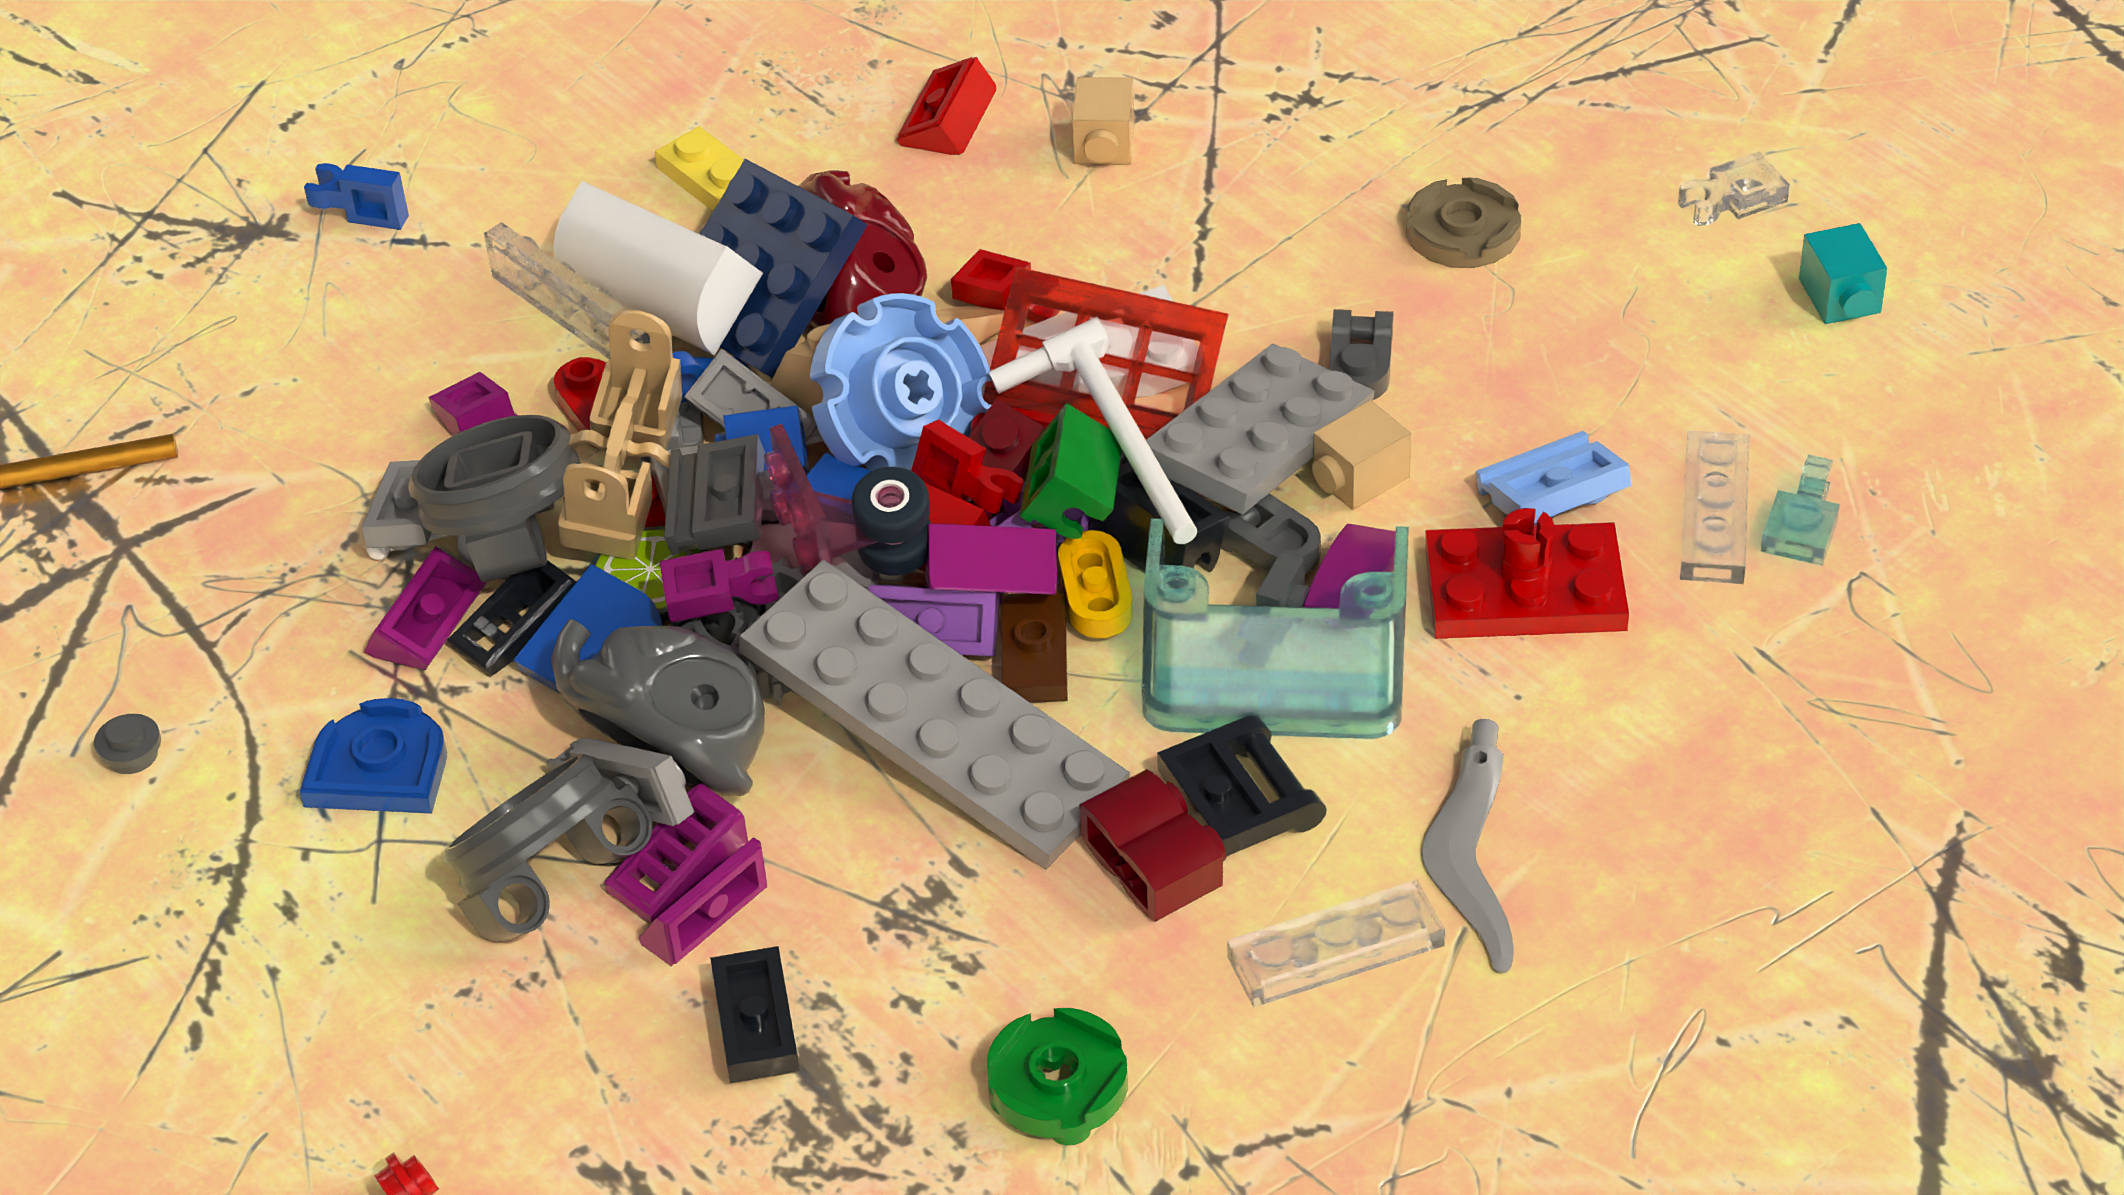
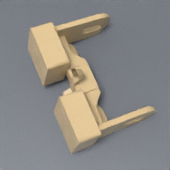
[558,310,682,560]

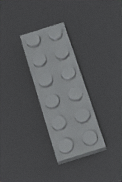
[739,559,1130,870]

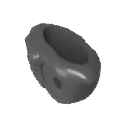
[551,619,765,796]

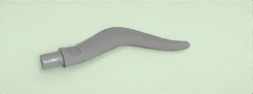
[1422,719,1514,973]

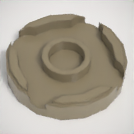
[1406,177,1521,268]

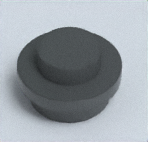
[94,714,161,774]

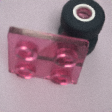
[764,423,931,576]

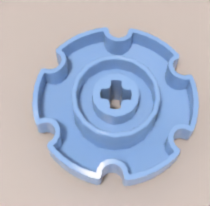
[810,293,991,471]

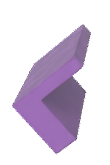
[869,584,1005,656]

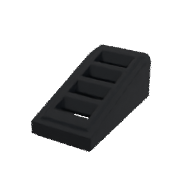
[447,560,576,677]

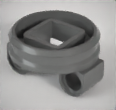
[408,415,581,583]
[444,753,652,942]

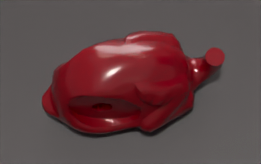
[798,170,927,329]

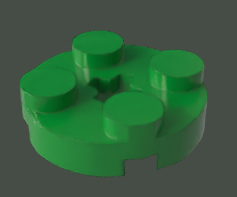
[987,1008,1128,1146]

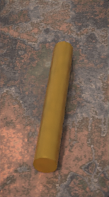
[0,433,178,489]

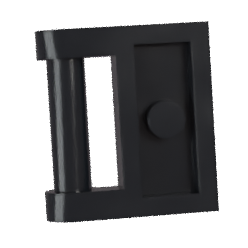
[1157,715,1327,856]

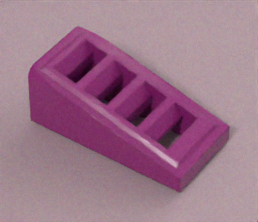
[604,783,748,924]

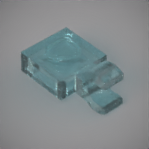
[1761,454,1840,566]

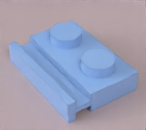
[1476,431,1631,525]

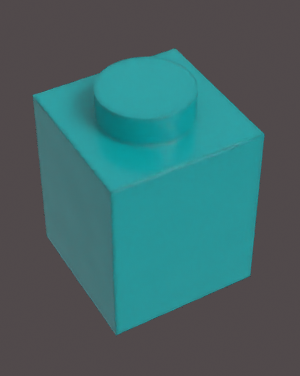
[1799,223,1887,324]

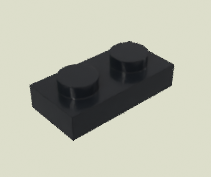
[710,946,800,1083]

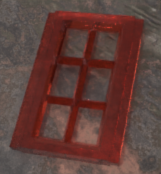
[983,267,1229,440]

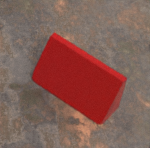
[896,57,997,155]

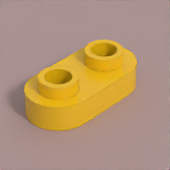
[1058,530,1133,638]

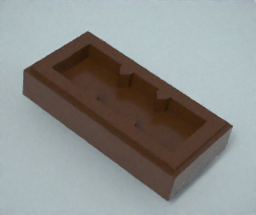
[1002,592,1068,702]

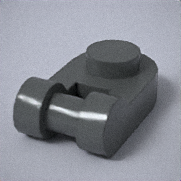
[1329,309,1394,400]
[1221,493,1321,573]

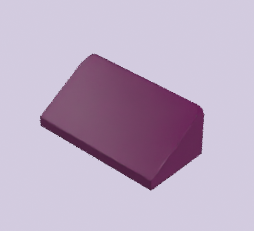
[925,523,1057,594]
[364,546,487,670]
[639,837,767,967]

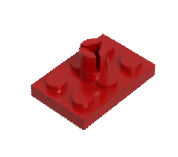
[1425,508,1629,639]

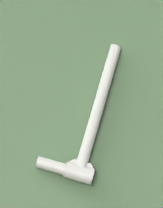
[988,316,1197,544]

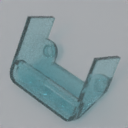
[1141,519,1409,739]

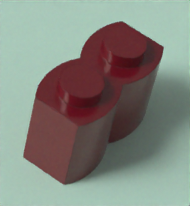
[1079,769,1226,922]

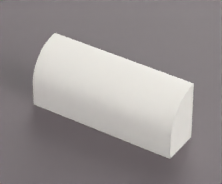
[553,181,763,355]

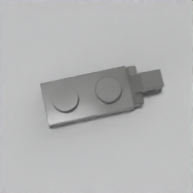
[547,738,694,826]

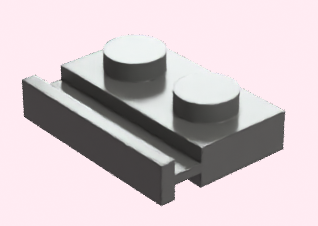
[664,434,765,555]

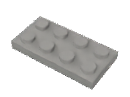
[1146,343,1375,515]

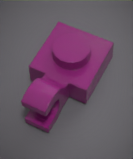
[659,549,779,622]

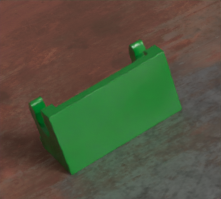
[1020,403,1122,539]

